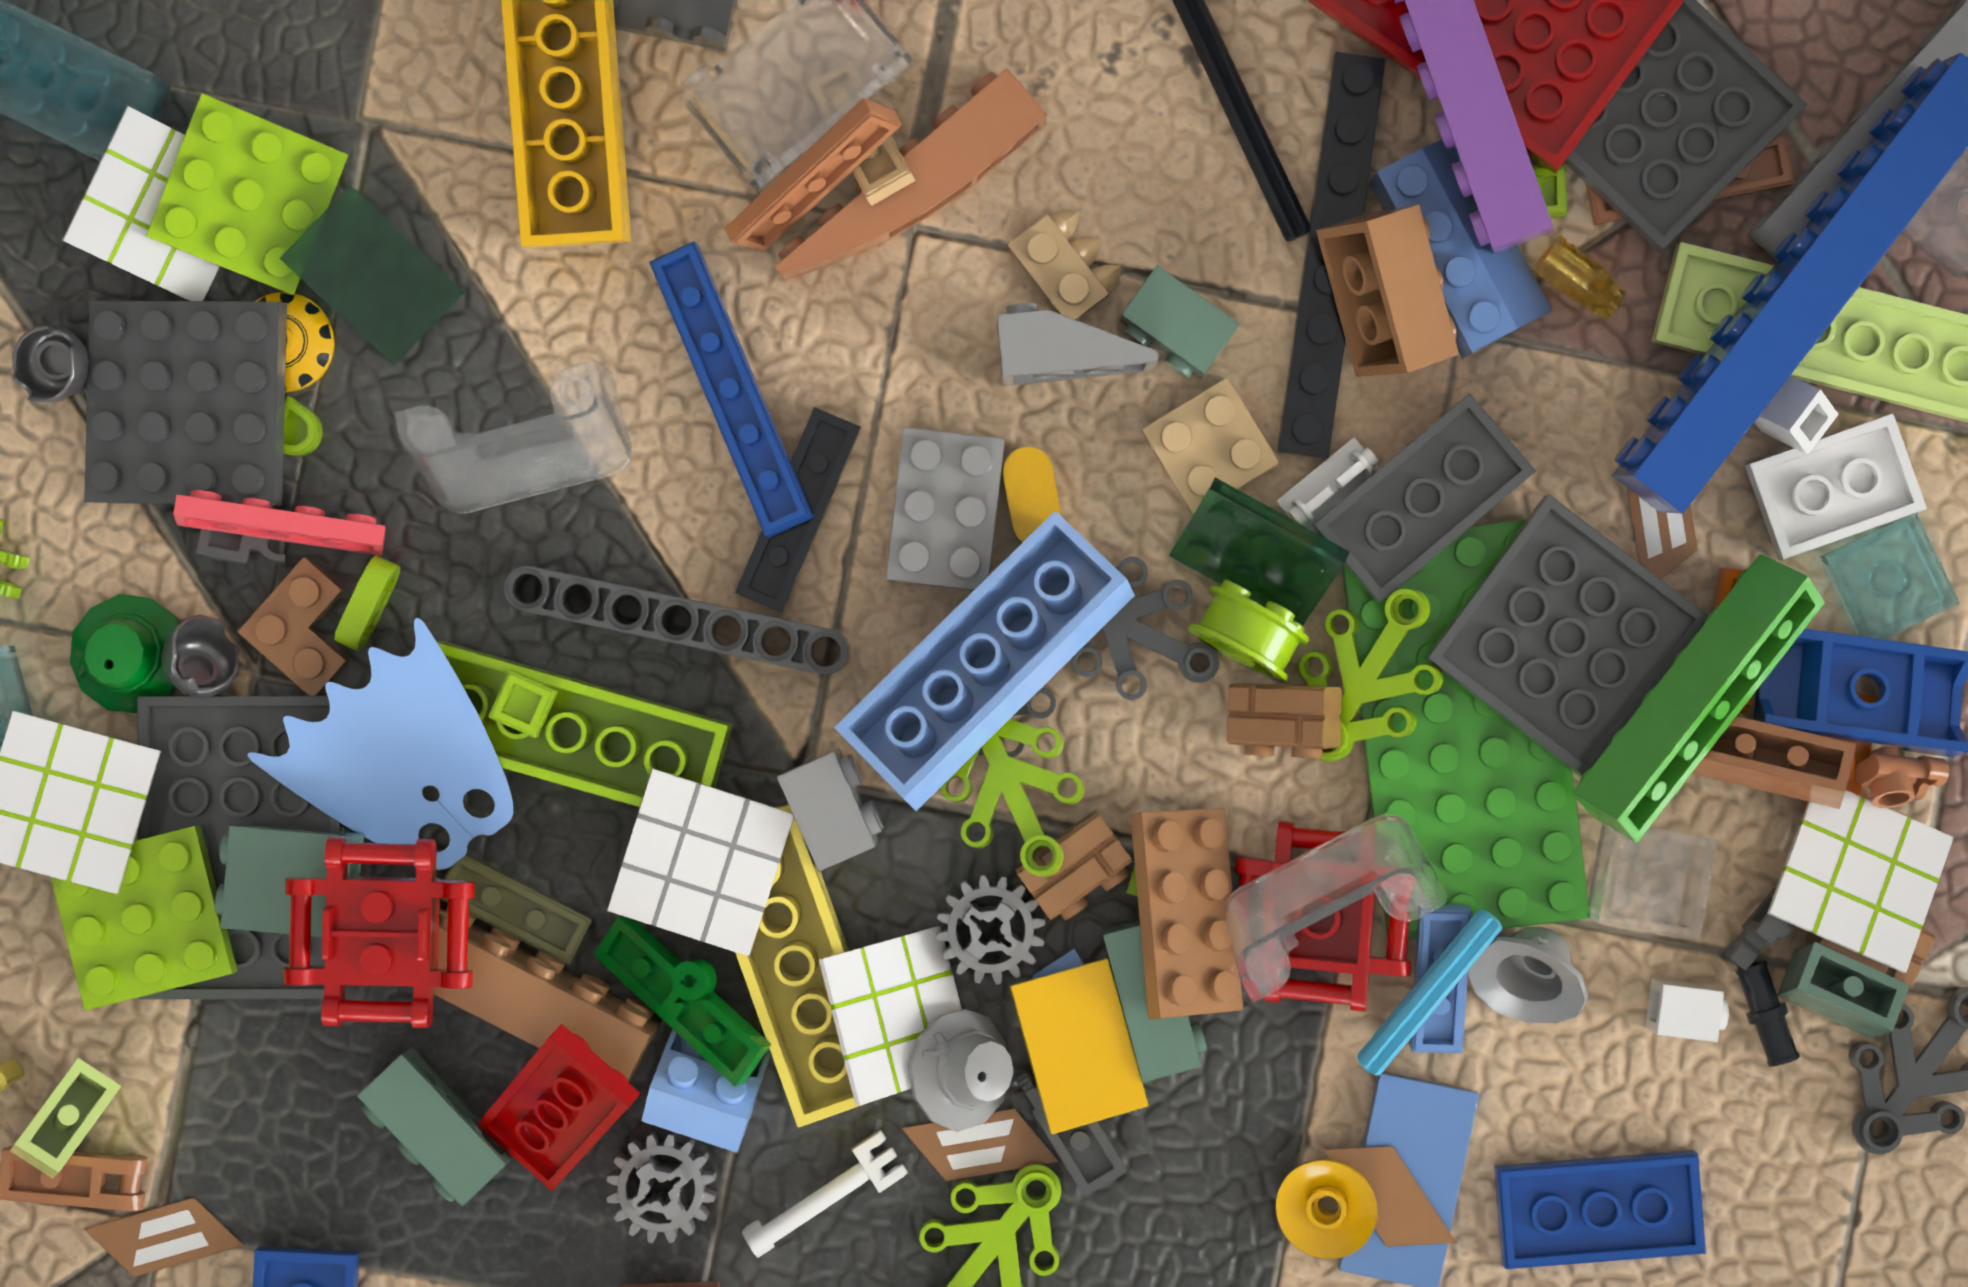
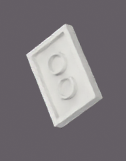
[1744,414,1927,560]

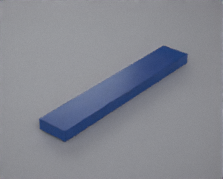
[649,241,814,538]

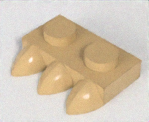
[1007,210,1121,320]

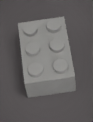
[886,427,1005,591]

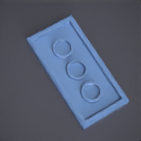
[1337,1072,1479,1287]

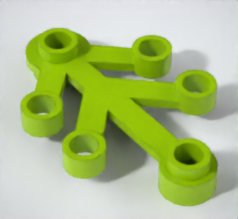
[1299,588,1443,762]
[940,719,1085,877]
[919,1164,1061,1287]

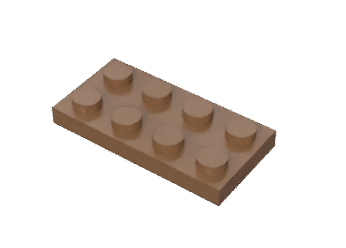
[1130,808,1243,1019]

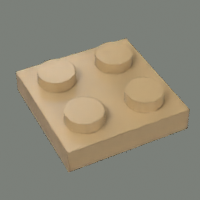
[1141,377,1280,516]

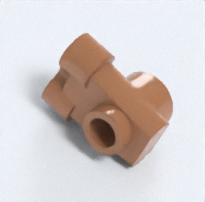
[1855,747,1949,808]

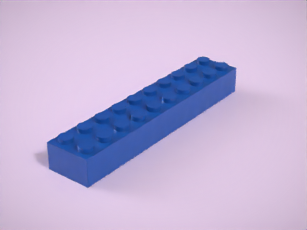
[1611,53,1968,514]

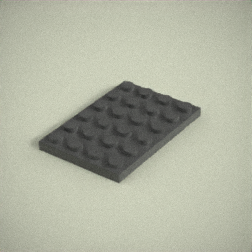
[137,696,344,999]

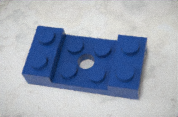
[1753,629,1968,758]

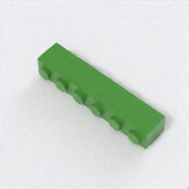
[1572,554,1825,843]

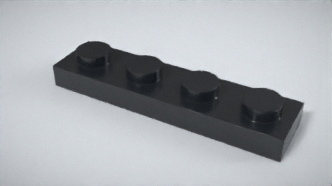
[735,407,862,613]

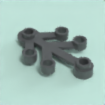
[1071,557,1219,700]
[1848,987,1968,1155]

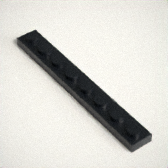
[1277,52,1386,459]

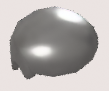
[12,325,90,403]
[161,614,240,698]

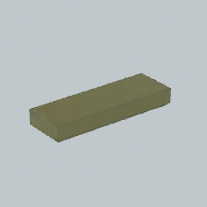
[440,853,594,965]

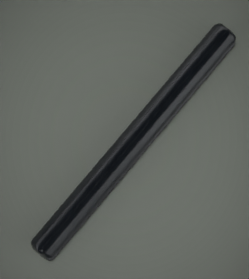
[1172,0,1311,242]

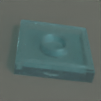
[1820,513,1960,639]

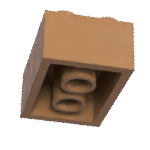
[1316,204,1459,377]

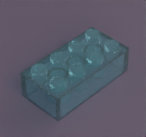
[0,0,172,162]

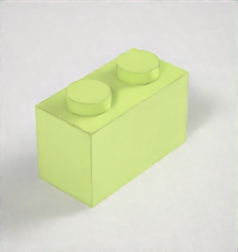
[10,1058,121,1179]

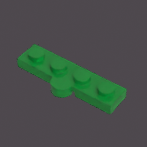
[593,915,771,1086]

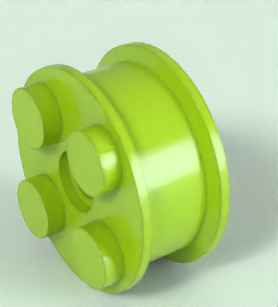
[1187,579,1310,683]

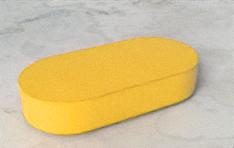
[1003,447,1061,543]

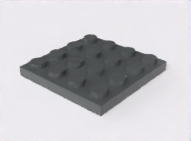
[1564,0,1807,253]
[84,301,287,506]
[1424,494,1708,777]

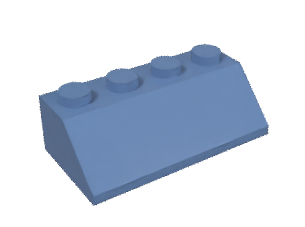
[1369,140,1553,359]

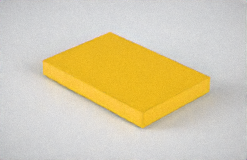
[1009,958,1149,1134]

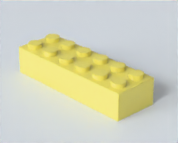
[735,803,870,1128]

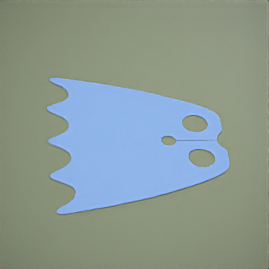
[248,618,513,870]

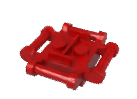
[1235,821,1418,1012]
[283,837,475,1028]

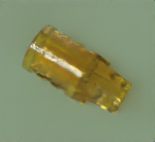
[1532,235,1626,319]

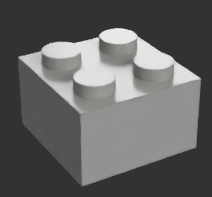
[777,748,884,872]

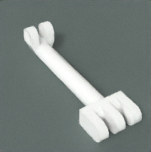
[742,1130,908,1258]

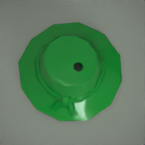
[70,594,179,713]

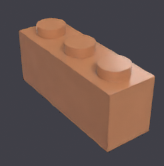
[1692,716,1857,809]

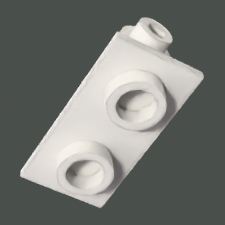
[1276,437,1380,540]

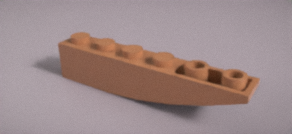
[775,68,1047,281]

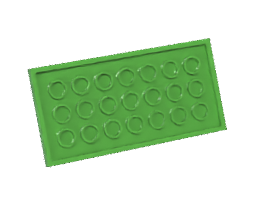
[1341,520,1590,940]

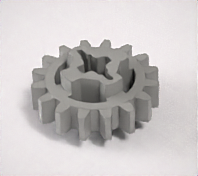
[936,873,1045,985]
[606,1131,717,1243]

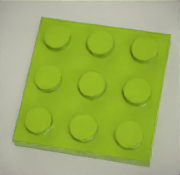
[146,93,348,295]
[50,824,238,1011]

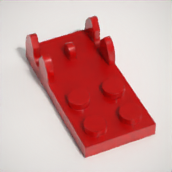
[477,1024,641,1191]

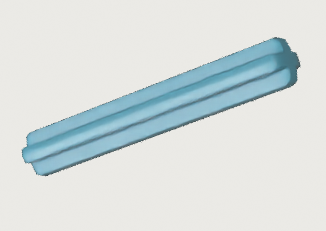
[1357,909,1502,1076]

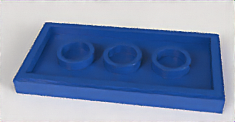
[1494,1150,1706,1269]

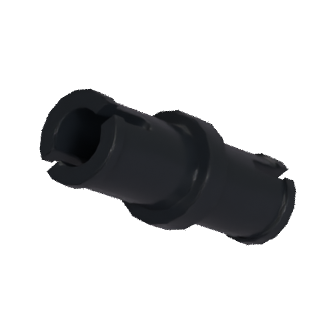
[1735,960,1800,1067]

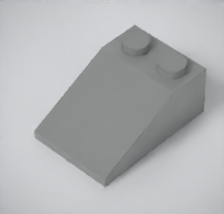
[997,303,1158,386]

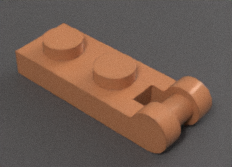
[0,1146,148,1211]

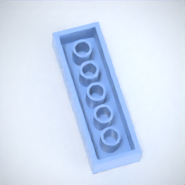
[834,511,1135,811]

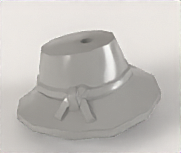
[1468,927,1588,1023]
[908,1009,1013,1132]

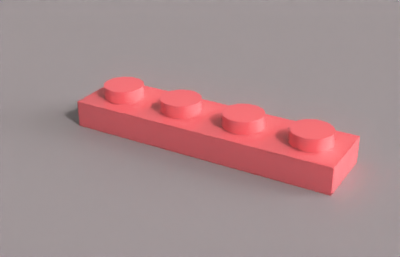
[173,490,385,556]

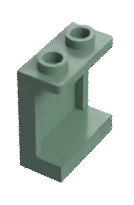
[215,823,364,938]

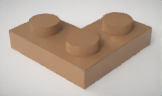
[238,557,350,696]

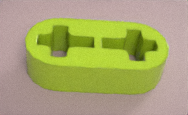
[334,555,401,652]

